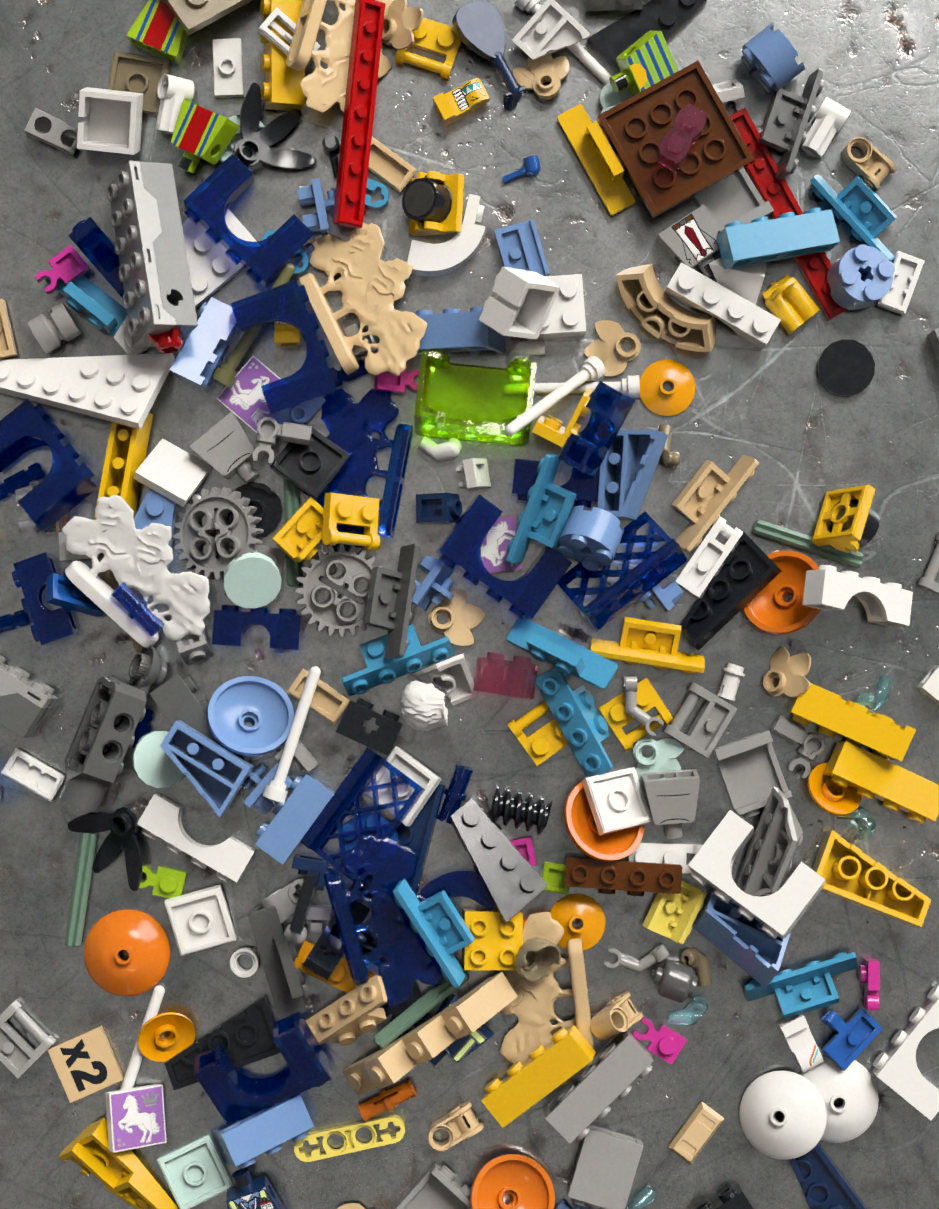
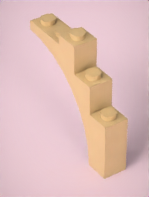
[343,972,518,1095]

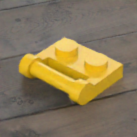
[394,18,461,80]
[322,493,380,551]
[598,677,674,752]
[507,700,569,766]

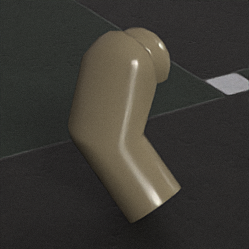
[658,424,680,468]
[680,948,712,986]

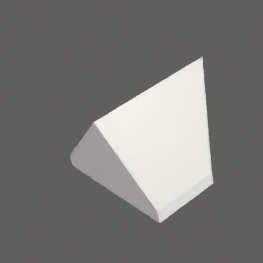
[709,258,766,305]
[411,653,479,706]

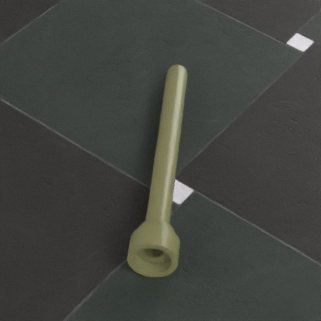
[211,263,295,388]

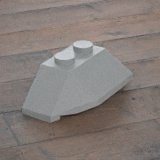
[735,787,803,897]

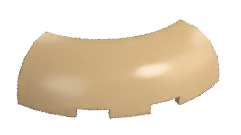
[616,264,716,352]

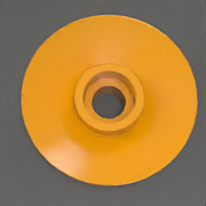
[639,360,695,416]
[808,763,862,815]
[550,894,605,951]
[137,1012,195,1062]

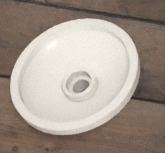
[799,1056,879,1143]
[739,1070,827,1160]

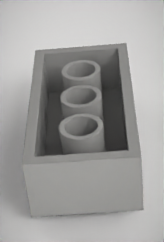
[543,1029,654,1144]

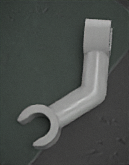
[624,676,664,736]
[604,943,670,973]

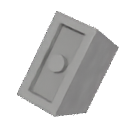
[692,168,774,234]
[712,730,792,818]
[567,1125,644,1209]
[394,1163,471,1209]

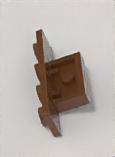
[565,857,682,896]

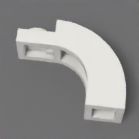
[407,194,486,276]

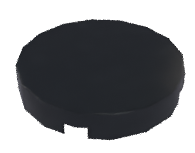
[817,339,875,396]
[227,482,283,539]

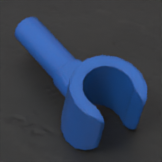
[502,155,540,183]

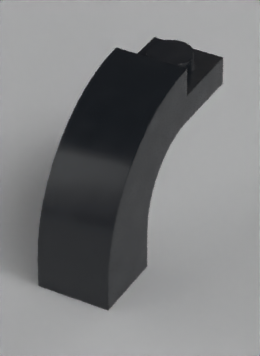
[303,879,380,980]

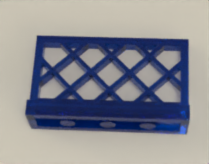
[555,511,688,631]
[300,747,425,884]

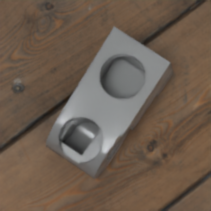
[24,107,78,155]

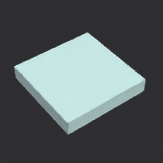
[157,1133,235,1209]

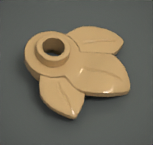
[382,0,423,50]
[513,54,570,99]
[584,320,641,377]
[428,590,485,646]
[763,646,811,698]

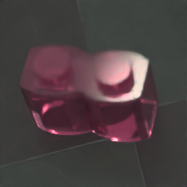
[657,103,707,171]
[473,652,538,699]

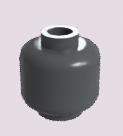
[653,960,698,1003]

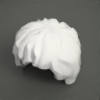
[400,681,448,731]

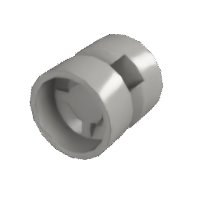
[27,302,82,354]

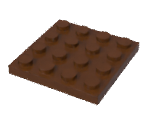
[597,61,754,218]

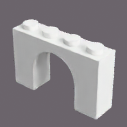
[688,810,826,940]
[871,984,939,1120]

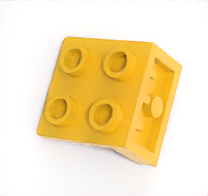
[532,388,594,448]
[462,908,523,970]

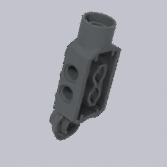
[59,645,167,813]

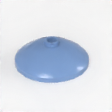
[207,676,294,756]

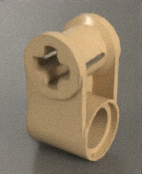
[841,137,897,192]
[591,991,644,1040]
[428,1101,484,1151]

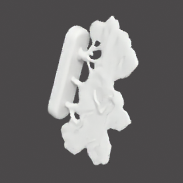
[62,495,210,648]

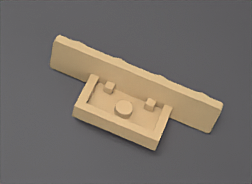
[672,455,759,552]
[296,975,387,1053]

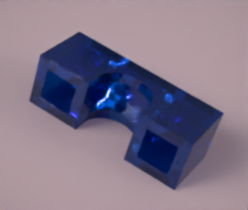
[558,381,635,476]
[511,459,600,508]
[12,552,79,646]
[212,605,303,650]

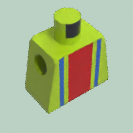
[126,0,188,64]
[171,100,240,174]

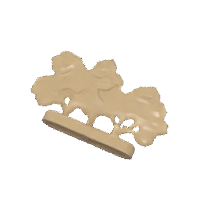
[286,0,394,113]
[299,223,427,376]
[488,912,594,1064]

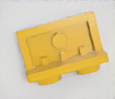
[271,497,337,563]

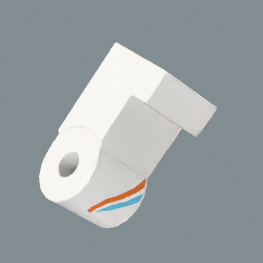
[777,1014,824,1072]

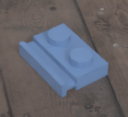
[494,219,550,276]

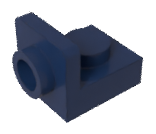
[416,493,462,523]
[292,854,334,891]

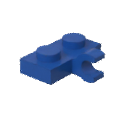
[47,568,104,617]
[821,1008,883,1071]

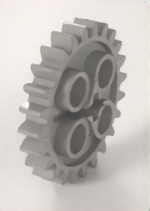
[173,487,264,580]
[294,544,382,637]

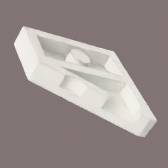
[512,0,591,61]

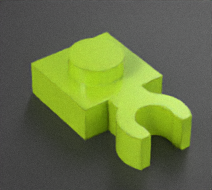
[139,866,188,898]

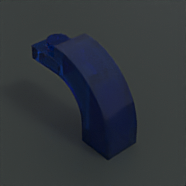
[68,217,124,298]
[410,868,495,929]

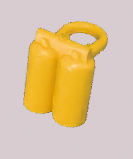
[761,274,820,335]

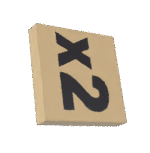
[47,1025,124,1103]

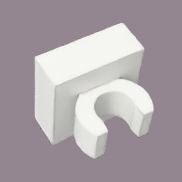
[713,79,745,110]
[456,458,491,489]

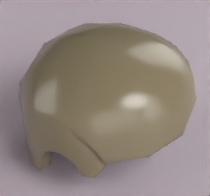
[515,937,561,982]

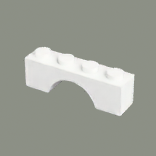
[665,262,781,349]
[802,565,913,627]
[137,793,257,883]

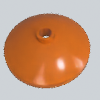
[743,550,820,634]
[564,782,645,862]
[84,909,171,996]
[470,1154,555,1209]

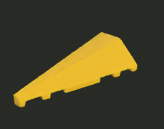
[58,1117,179,1209]

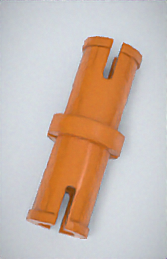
[357,1079,417,1122]

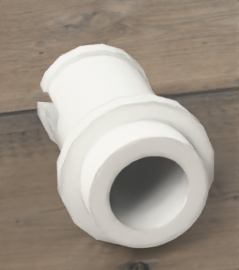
[717,663,745,701]

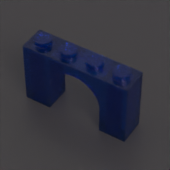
[183,154,315,288]
[230,280,339,414]
[0,399,99,532]
[436,494,572,620]
[194,1012,331,1124]

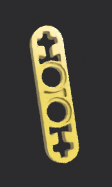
[294,1115,405,1162]

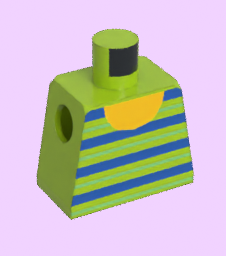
[609,31,679,95]

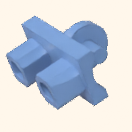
[297,178,336,236]
[412,556,455,611]
[633,559,684,612]
[243,763,293,814]

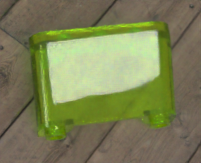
[414,349,537,446]

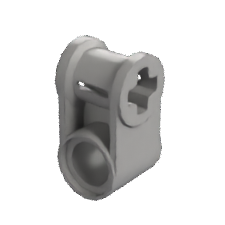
[260,877,316,923]

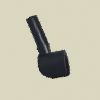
[322,136,340,179]

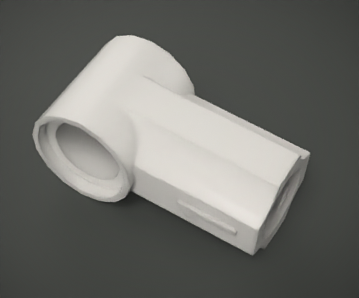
[155,74,194,134]
[801,97,851,159]

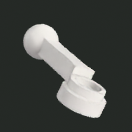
[230,923,308,978]

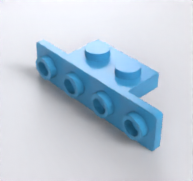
[810,174,897,261]
[45,275,128,336]
[506,454,577,564]
[506,616,618,690]
[341,624,455,696]
[535,668,613,777]
[393,879,475,988]
[744,952,857,1019]

